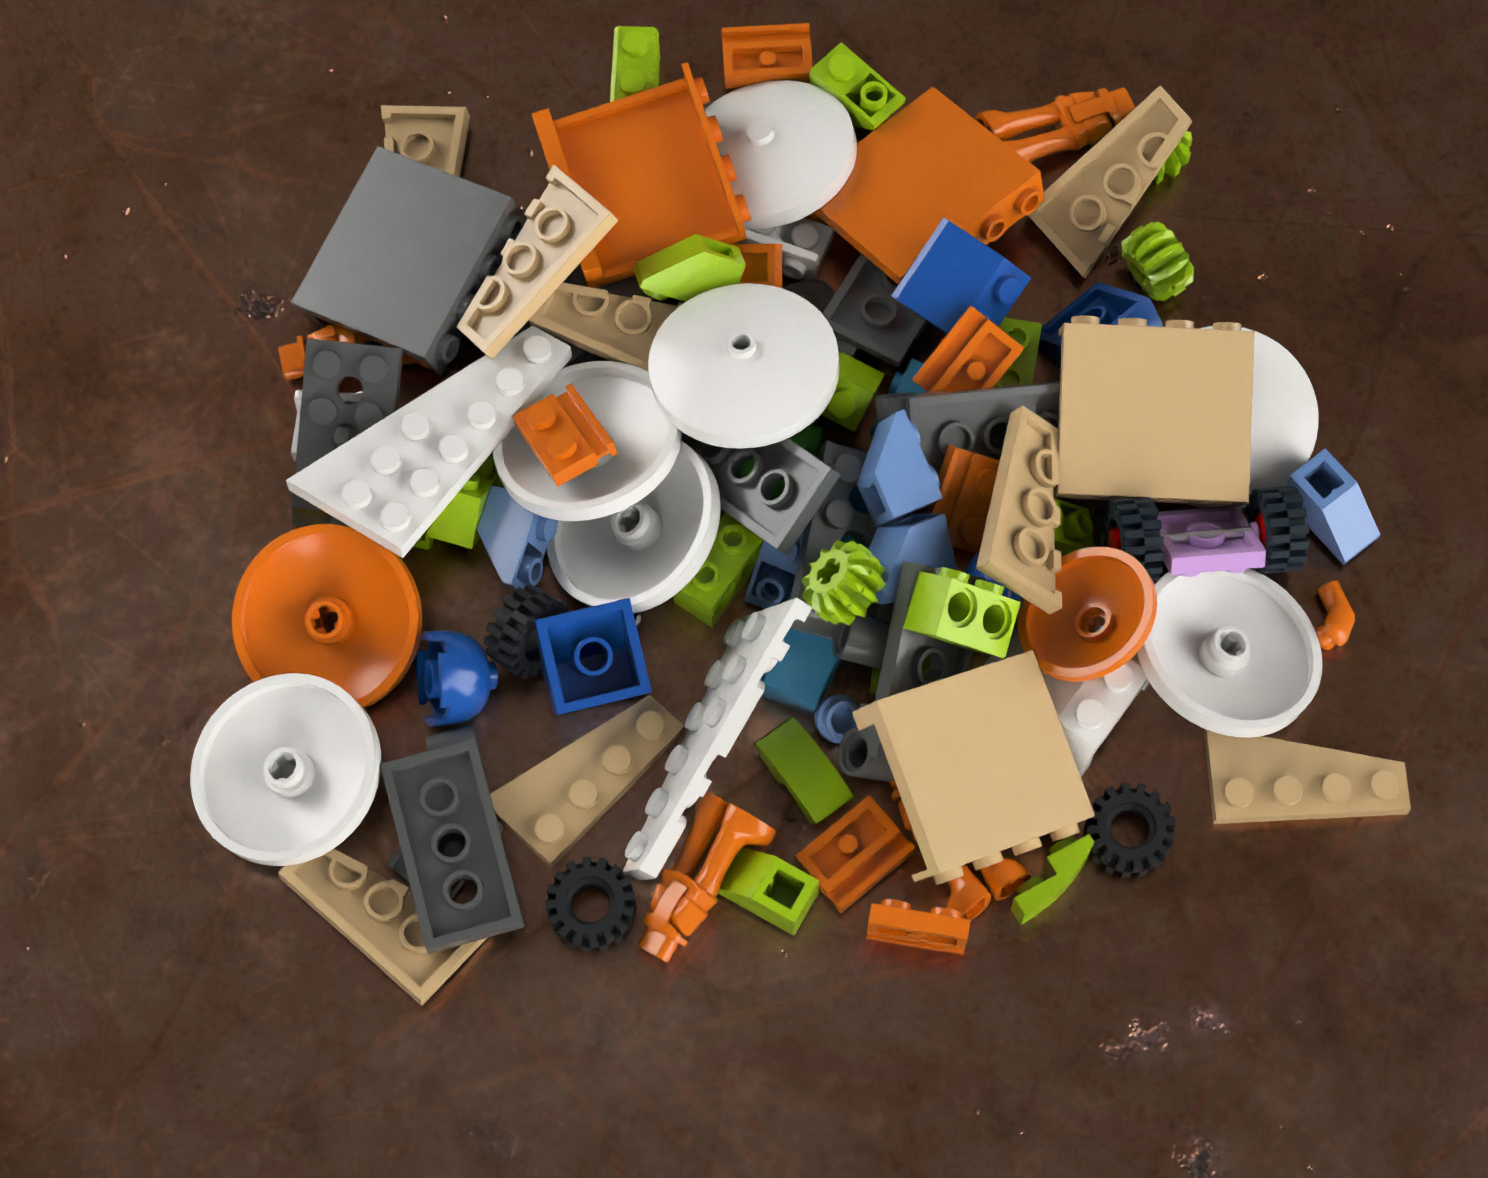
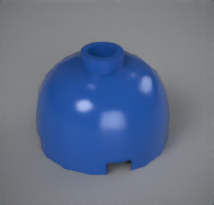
[416,630,498,727]

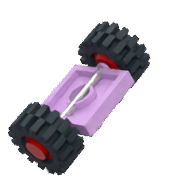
[1103,486,1309,583]

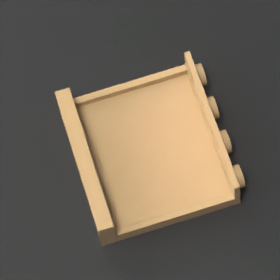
[1053,316,1255,506]
[852,650,1095,885]

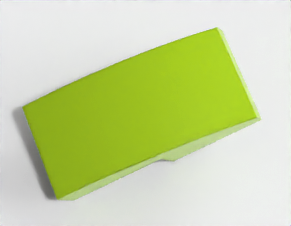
[753,717,855,824]
[1011,834,1094,926]

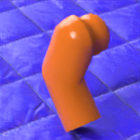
[1315,580,1355,650]

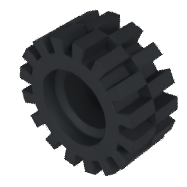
[484,584,570,679]
[1083,782,1176,878]
[545,857,636,953]

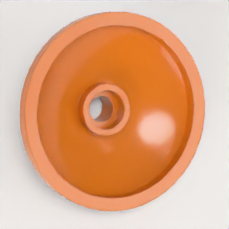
[1017,547,1157,682]

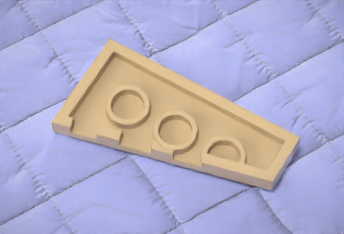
[1028,85,1193,279]
[381,105,470,177]
[457,165,618,360]
[529,282,683,372]
[976,406,1062,614]
[490,695,685,868]
[1203,729,1411,824]
[278,849,487,1006]

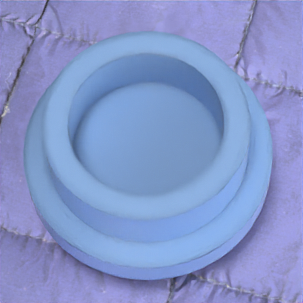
[814,695,859,743]

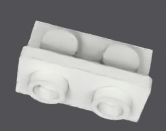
[734,218,834,282]

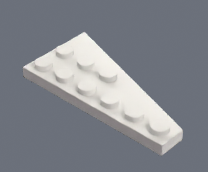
[286,325,572,558]
[623,598,813,881]

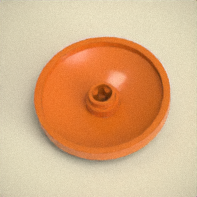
[232,524,423,708]

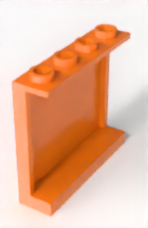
[531,62,751,288]
[804,87,1045,285]

